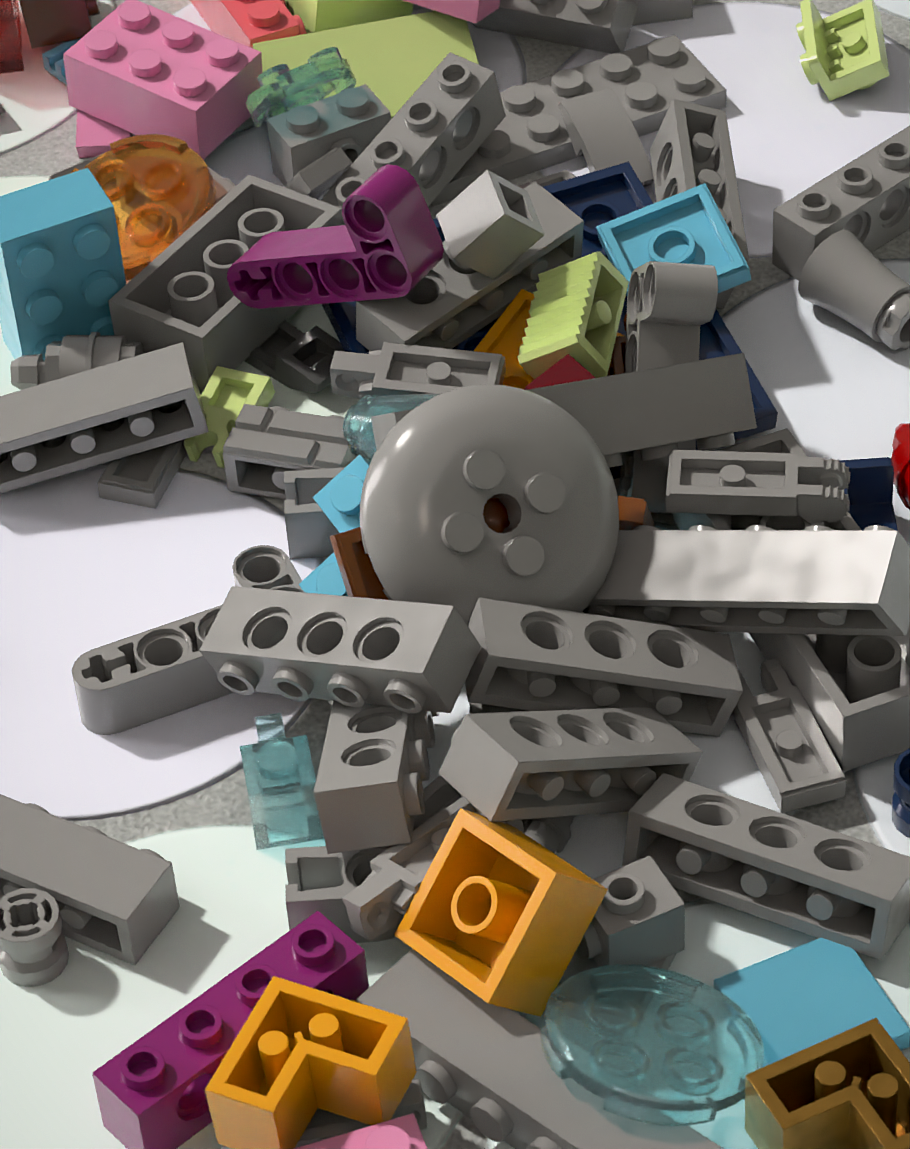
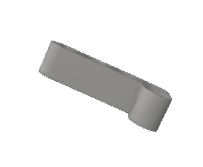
[620,261,718,514]
[71,545,304,735]

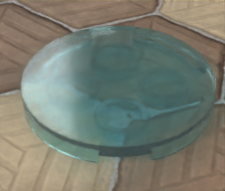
[540,965,764,1126]

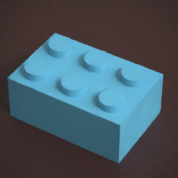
[0,168,126,360]

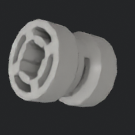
[0,888,69,987]

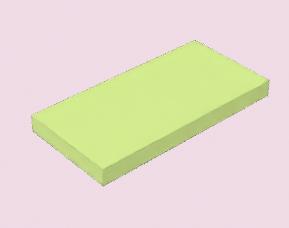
[253,11,479,119]

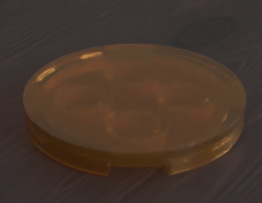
[70,134,216,281]

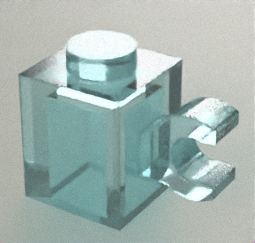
[239,713,324,850]

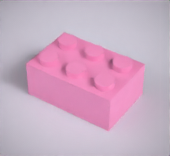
[63,0,264,161]

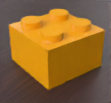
[394,808,608,1017]

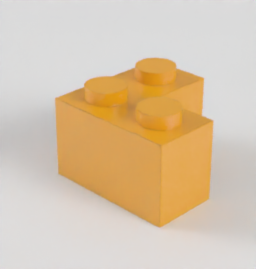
[205,976,417,1149]

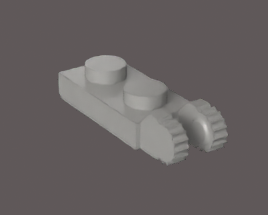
[666,450,850,524]
[732,658,846,813]

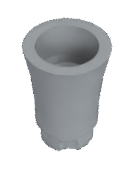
[798,230,910,350]

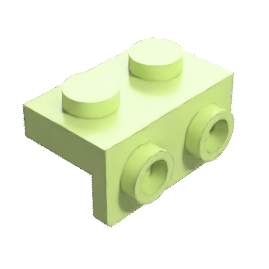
[796,0,890,101]

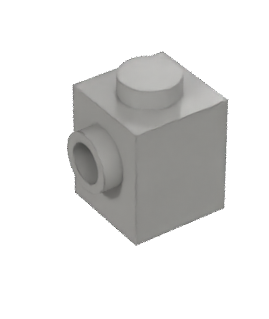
[436,170,545,280]
[577,856,685,982]

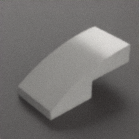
[558,87,654,187]

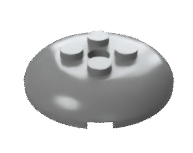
[360,384,619,625]

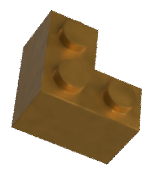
[745,1018,910,1149]

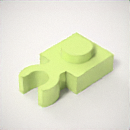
[184,366,275,468]

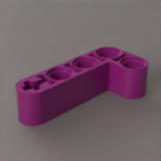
[227,164,444,309]

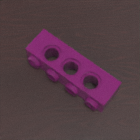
[92,911,369,1149]

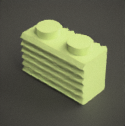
[517,251,629,379]

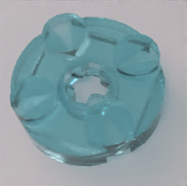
[246,47,356,128]

